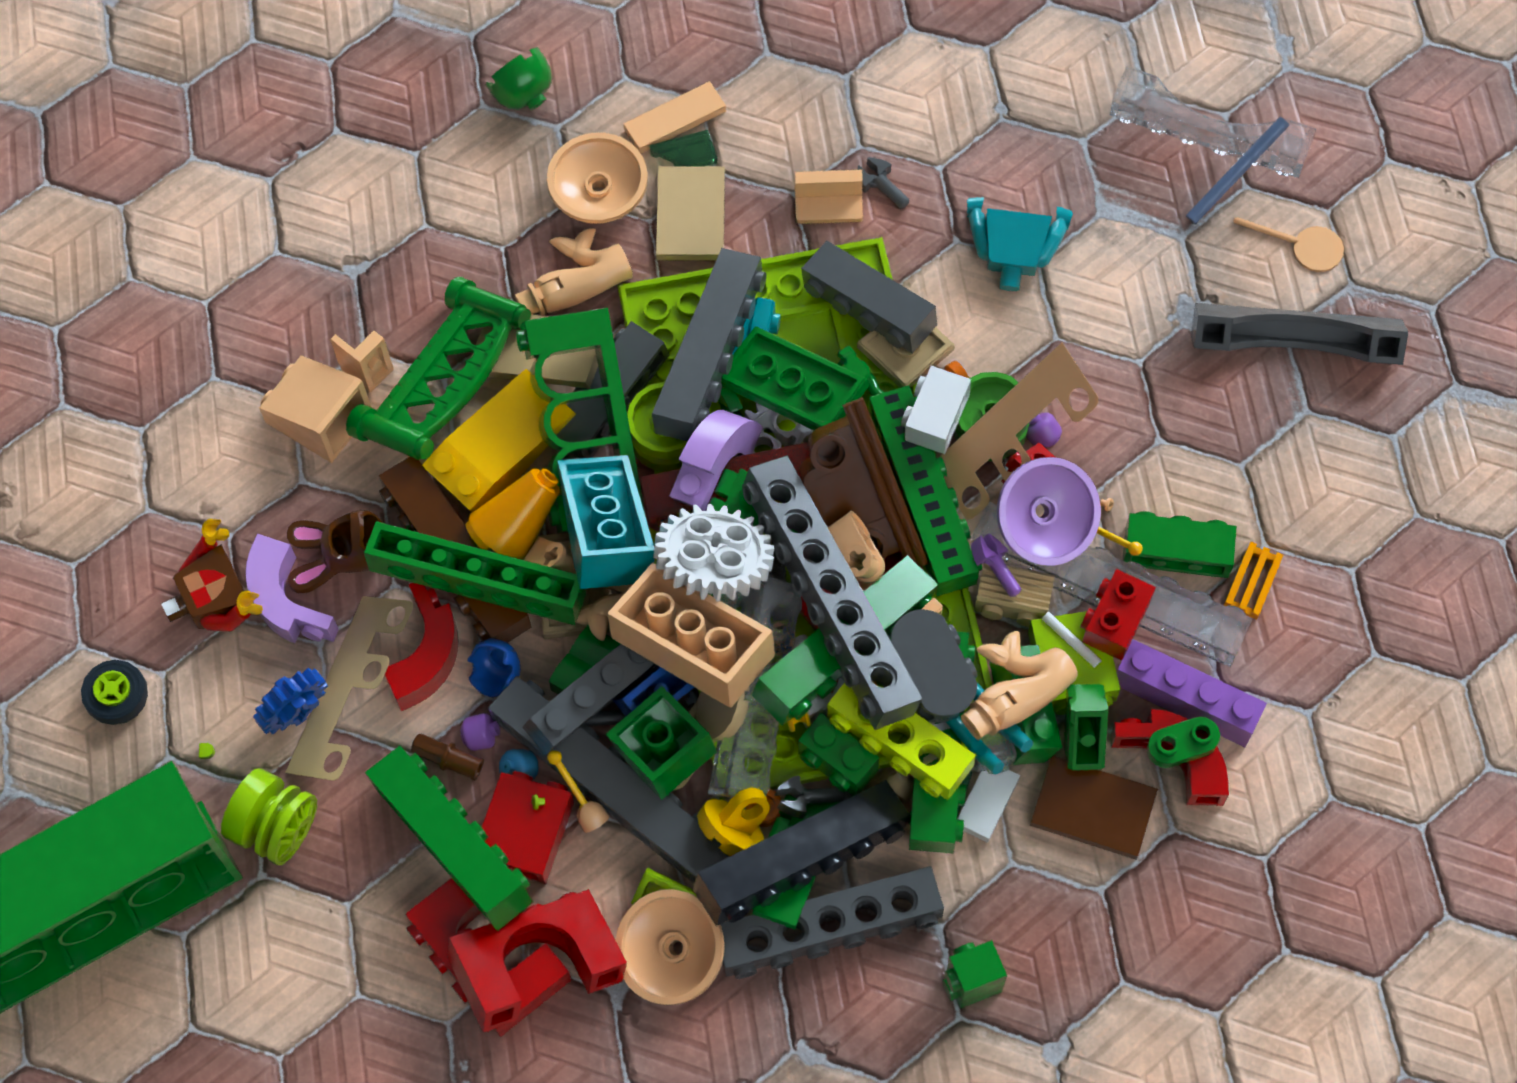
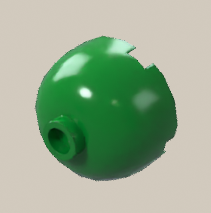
[485,47,552,111]

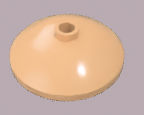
[547,132,648,224]
[615,889,724,1005]

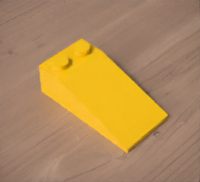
[422,369,576,512]

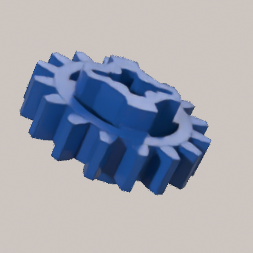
[253,668,328,734]

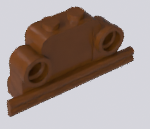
[799,397,928,568]

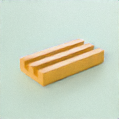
[1224,541,1284,620]

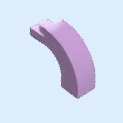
[669,410,763,511]
[246,534,339,643]

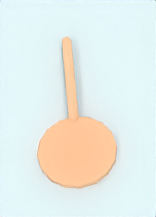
[1233,217,1344,272]

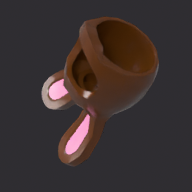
[287,509,382,593]

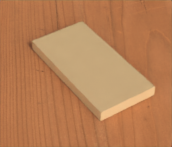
[471,315,598,389]

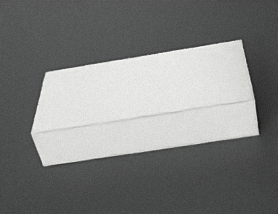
[957,766,1020,843]

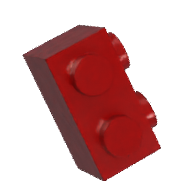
[1080,569,1156,661]

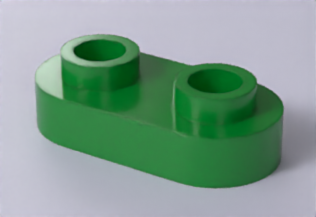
[1147,717,1220,768]

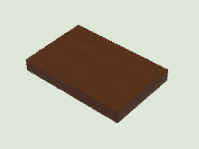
[1030,756,1158,860]

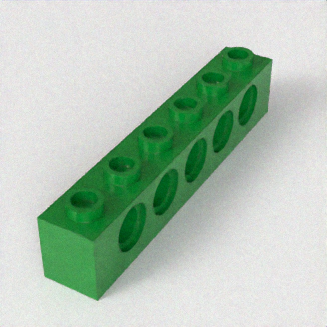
[364,521,586,626]

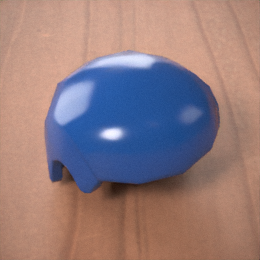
[467,638,521,698]

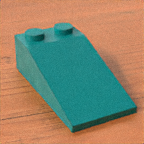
[557,455,654,589]

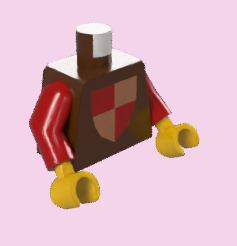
[161,519,263,632]

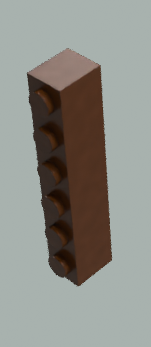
[379,457,532,642]

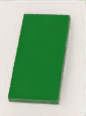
[721,326,870,431]

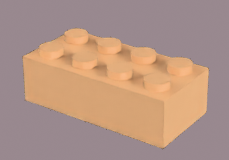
[607,563,775,708]

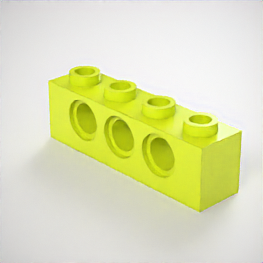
[827,682,976,800]

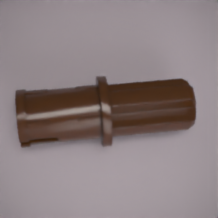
[411,734,484,781]

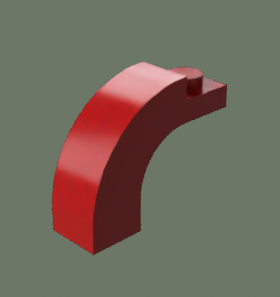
[385,582,459,711]
[1111,709,1229,806]

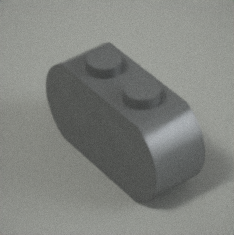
[888,609,978,723]

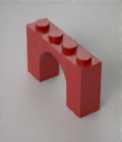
[405,878,572,1037]
[447,889,627,1033]

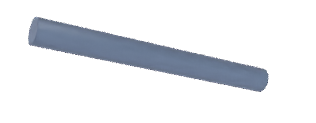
[1186,117,1290,225]

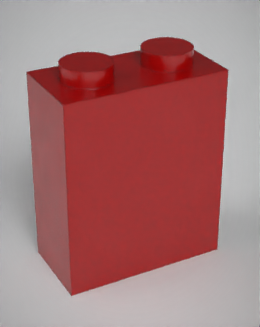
[482,771,574,885]

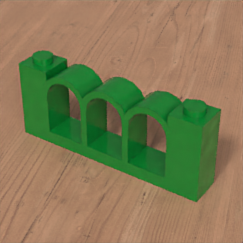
[516,308,646,533]

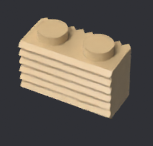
[974,563,1055,627]

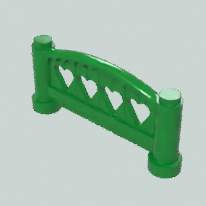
[346,276,531,460]

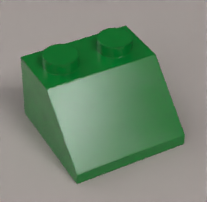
[606,686,717,800]

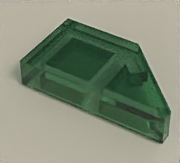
[649,130,717,167]

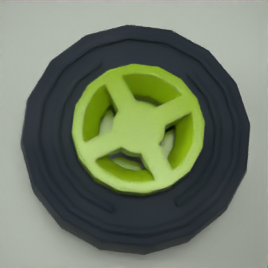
[81,660,148,725]

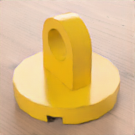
[697,787,770,856]

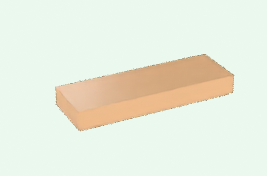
[623,81,726,153]

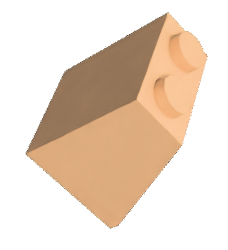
[259,356,371,463]

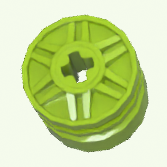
[221,768,317,866]

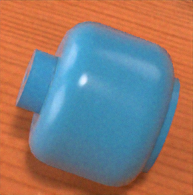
[499,749,539,780]

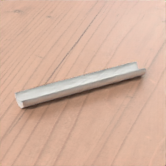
[1042,612,1102,668]

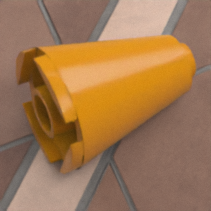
[466,468,560,560]

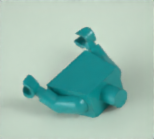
[967,197,1073,292]

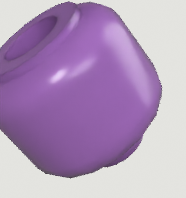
[1026,412,1062,448]
[460,713,500,750]

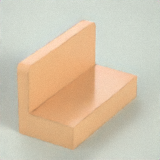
[795,170,863,224]
[330,330,394,393]

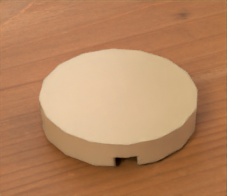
[697,687,749,741]

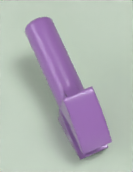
[971,533,1021,597]

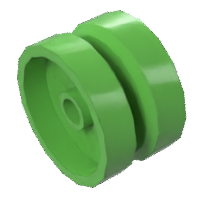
[954,372,1029,461]

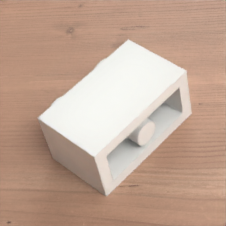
[901,366,971,454]

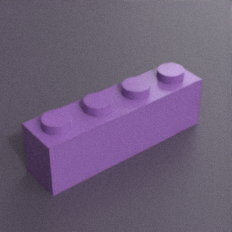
[1117,639,1267,747]

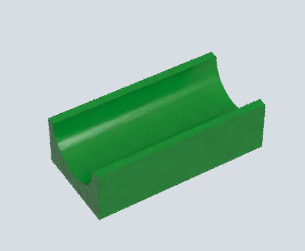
[0,761,243,1014]

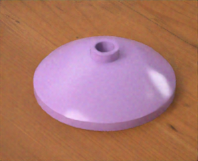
[997,457,1101,566]

